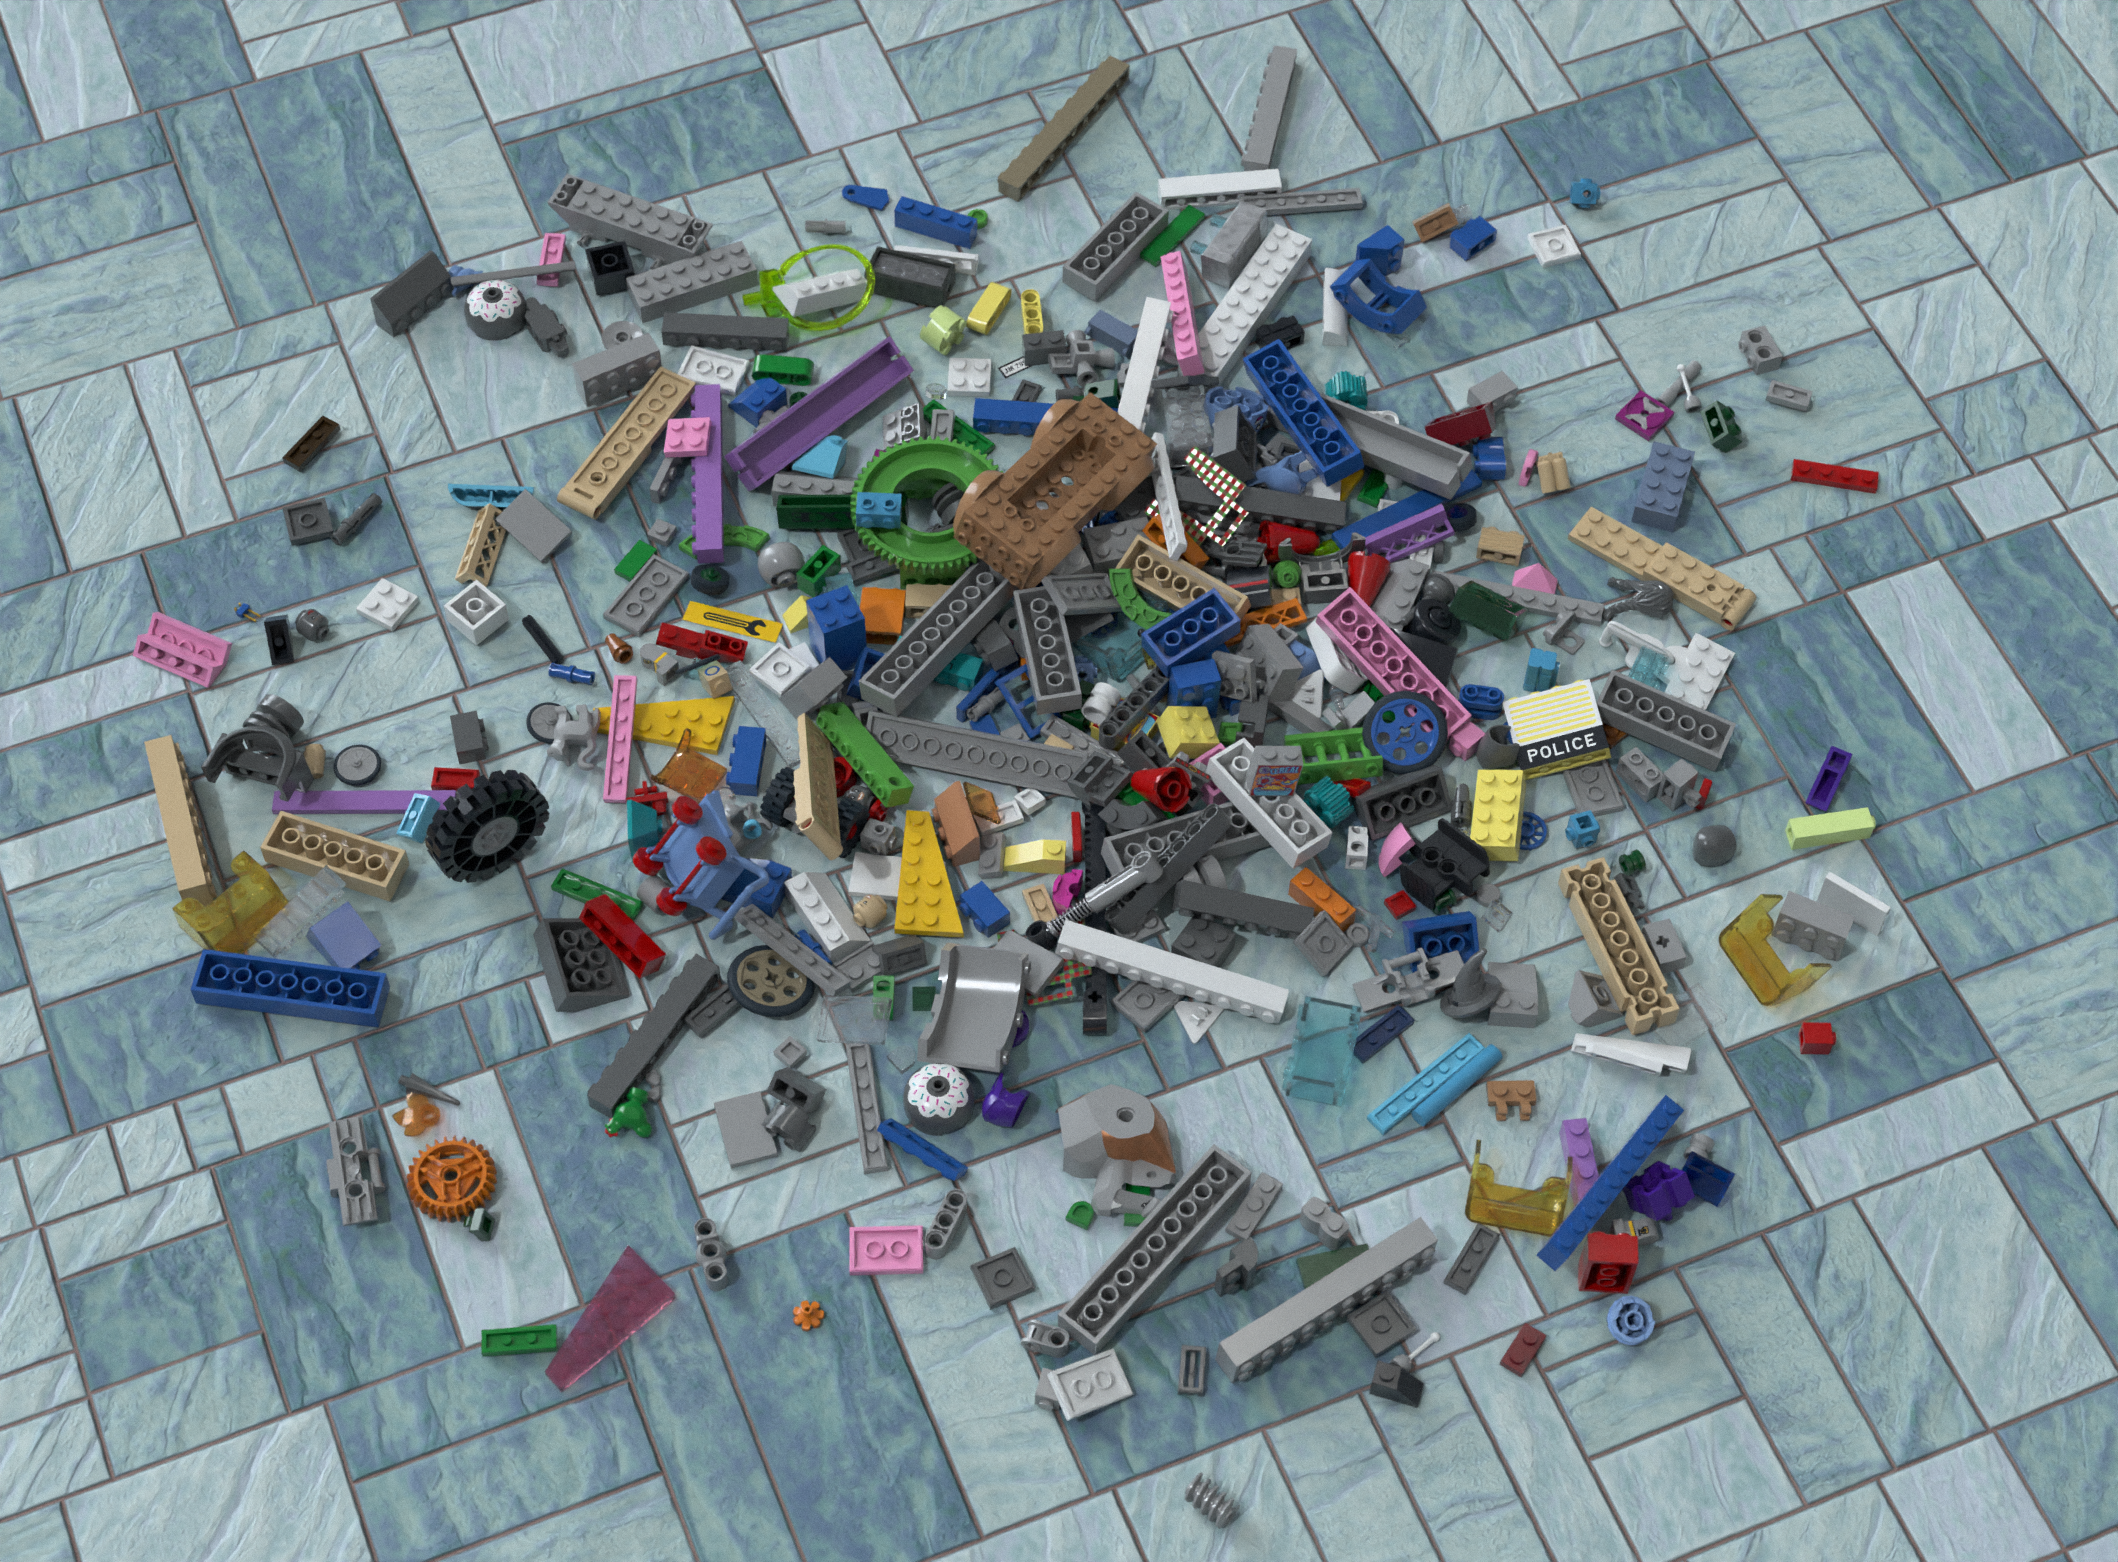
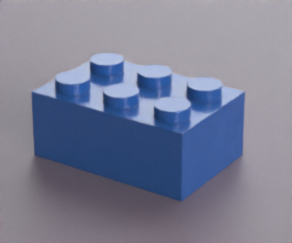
[1166,659,1221,719]

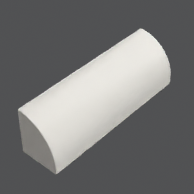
[1322,268,1348,346]

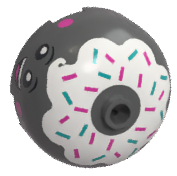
[464,280,527,341]
[903,1063,975,1136]

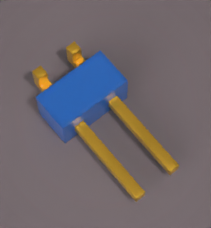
[234,603,261,622]

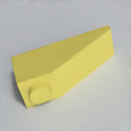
[1003,839,1066,874]

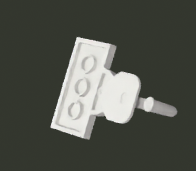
[1599,621,1735,710]

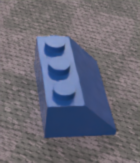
[1402,911,1479,973]

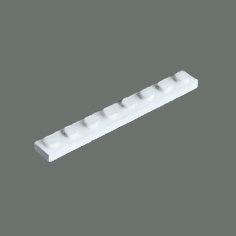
[1151,432,1187,561]

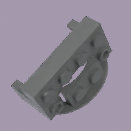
[201,726,314,802]

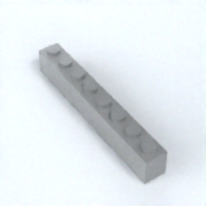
[1241,45,1297,172]

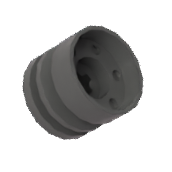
[932,483,964,526]
[242,694,304,754]

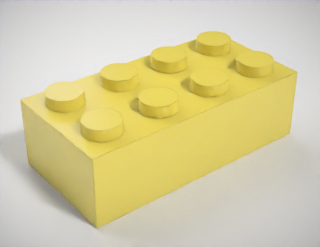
[1470,770,1526,861]

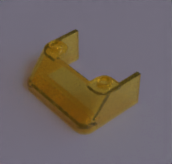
[1719,894,1832,1006]
[1465,1140,1573,1236]

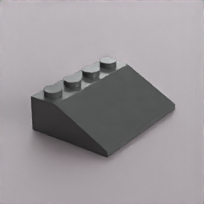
[533,918,630,1012]

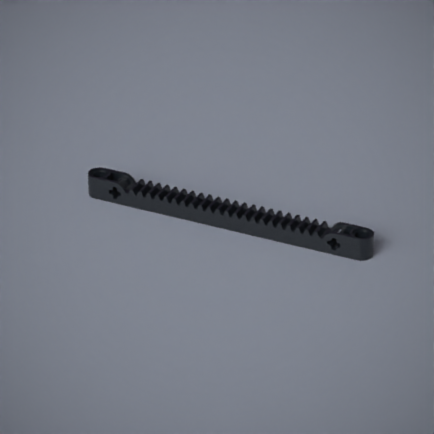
[1082,802,1107,1035]

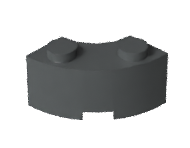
[1098,799,1168,830]

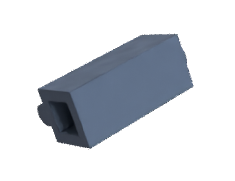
[1084,309,1138,358]

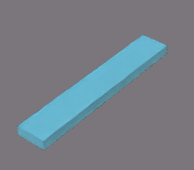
[1367,1033,1485,1135]

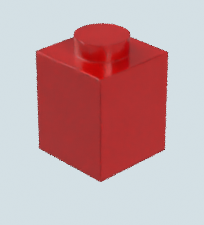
[1798,1022,1836,1055]

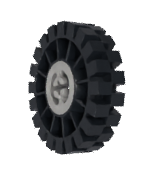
[425,770,550,883]

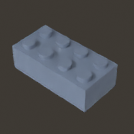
[1631,441,1695,532]

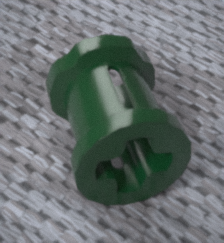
[1431,887,1457,915]

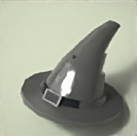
[1440,948,1502,1018]

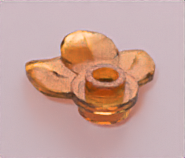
[392,1093,441,1137]

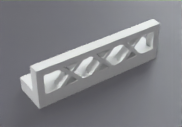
[894,245,979,275]

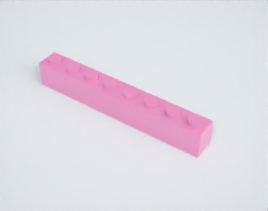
[1161,251,1205,376]

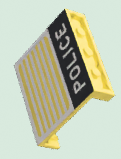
[1503,679,1611,780]

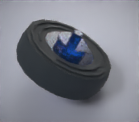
[1441,503,1477,532]

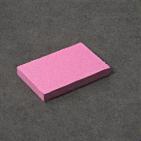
[850,1225,923,1275]

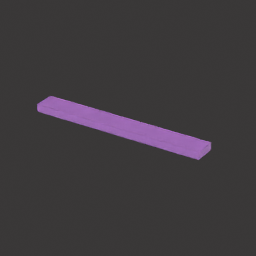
[272,790,457,814]

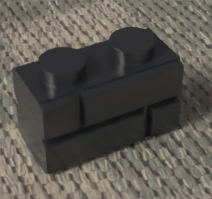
[1256,315,1305,350]

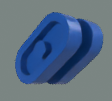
[1458,684,1504,720]

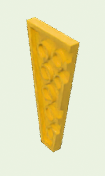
[593,696,735,755]
[894,810,964,938]

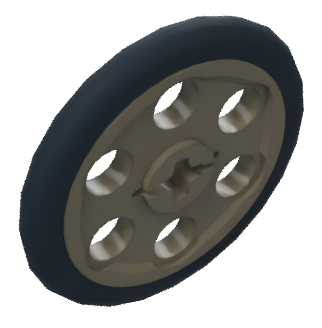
[727,945,815,1018]

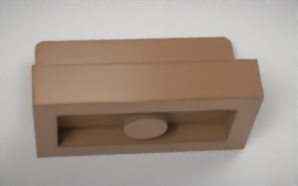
[1412,203,1459,242]

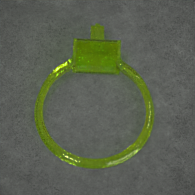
[742,244,875,332]

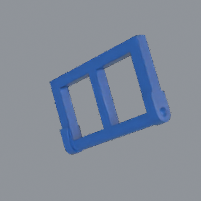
[994,664,1062,739]

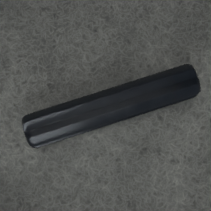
[522,615,564,665]

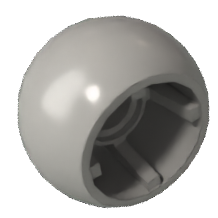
[758,542,805,588]

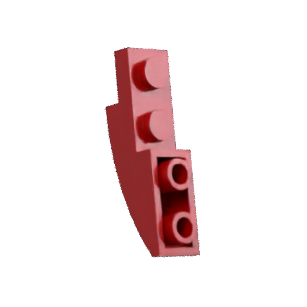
[656,622,748,663]

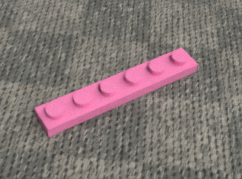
[603,675,638,803]

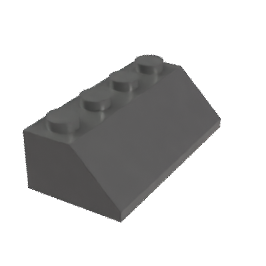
[370,250,453,337]
[1351,765,1451,841]

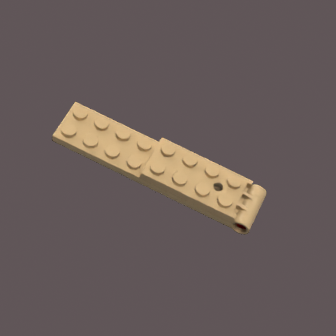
[557,366,696,520]
[1568,507,1757,630]
[793,713,843,860]

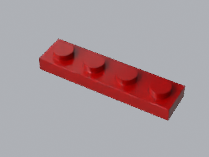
[1791,459,1879,494]

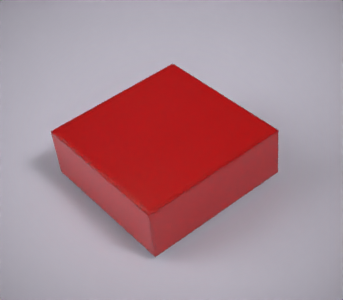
[1694,778,1713,810]
[1384,889,1416,921]

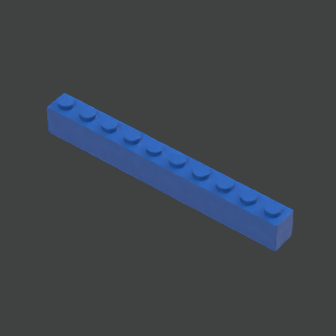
[1536,1095,1684,1271]

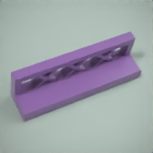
[1365,504,1455,563]

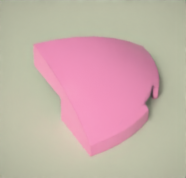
[1379,822,1416,877]

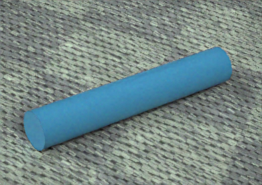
[1411,1044,1503,1126]

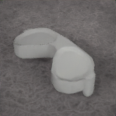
[646,1069,660,1102]

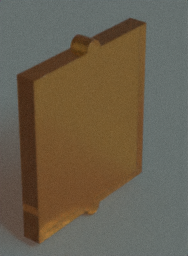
[963,781,1001,824]

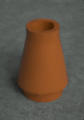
[605,633,633,664]

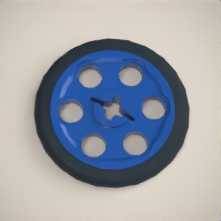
[1362,691,1448,775]

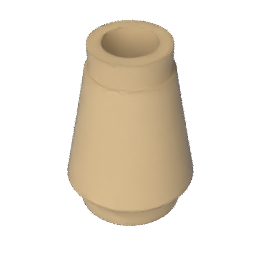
[303,744,326,779]

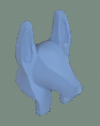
[1245,451,1318,494]

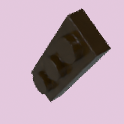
[282,415,341,472]

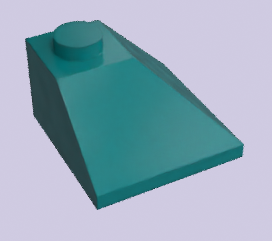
[627,800,663,863]

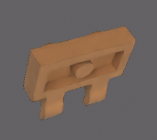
[1486,1080,1536,1121]

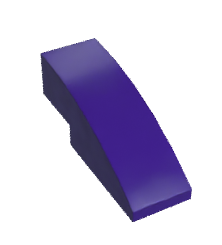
[1805,745,1853,812]

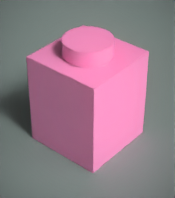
[1449,720,1485,761]

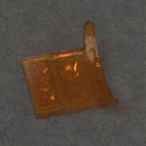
[651,728,727,804]

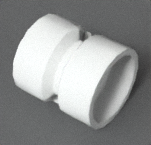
[1082,682,1121,725]

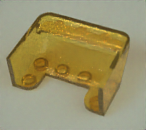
[172,850,291,954]

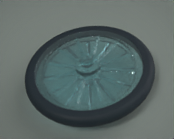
[676,654,720,675]

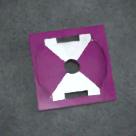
[1615,390,1675,441]

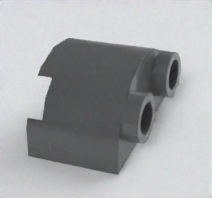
[761,1101,816,1152]

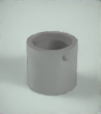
[637,875,671,915]

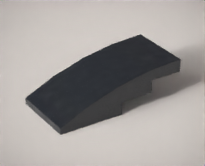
[1390,628,1459,688]

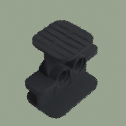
[1400,818,1490,909]

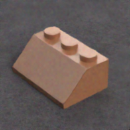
[931,781,980,867]

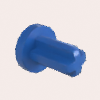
[1098,510,1119,526]

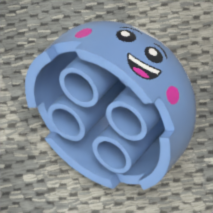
[1203,386,1269,433]

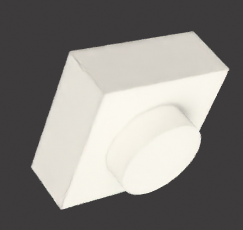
[1014,788,1046,815]

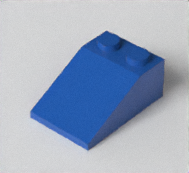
[721,858,792,918]

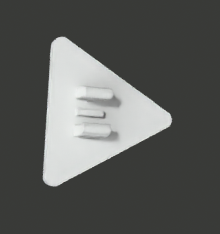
[1288,669,1324,718]
[1173,1001,1224,1044]

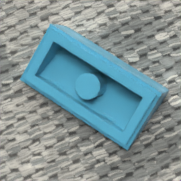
[396,793,440,843]

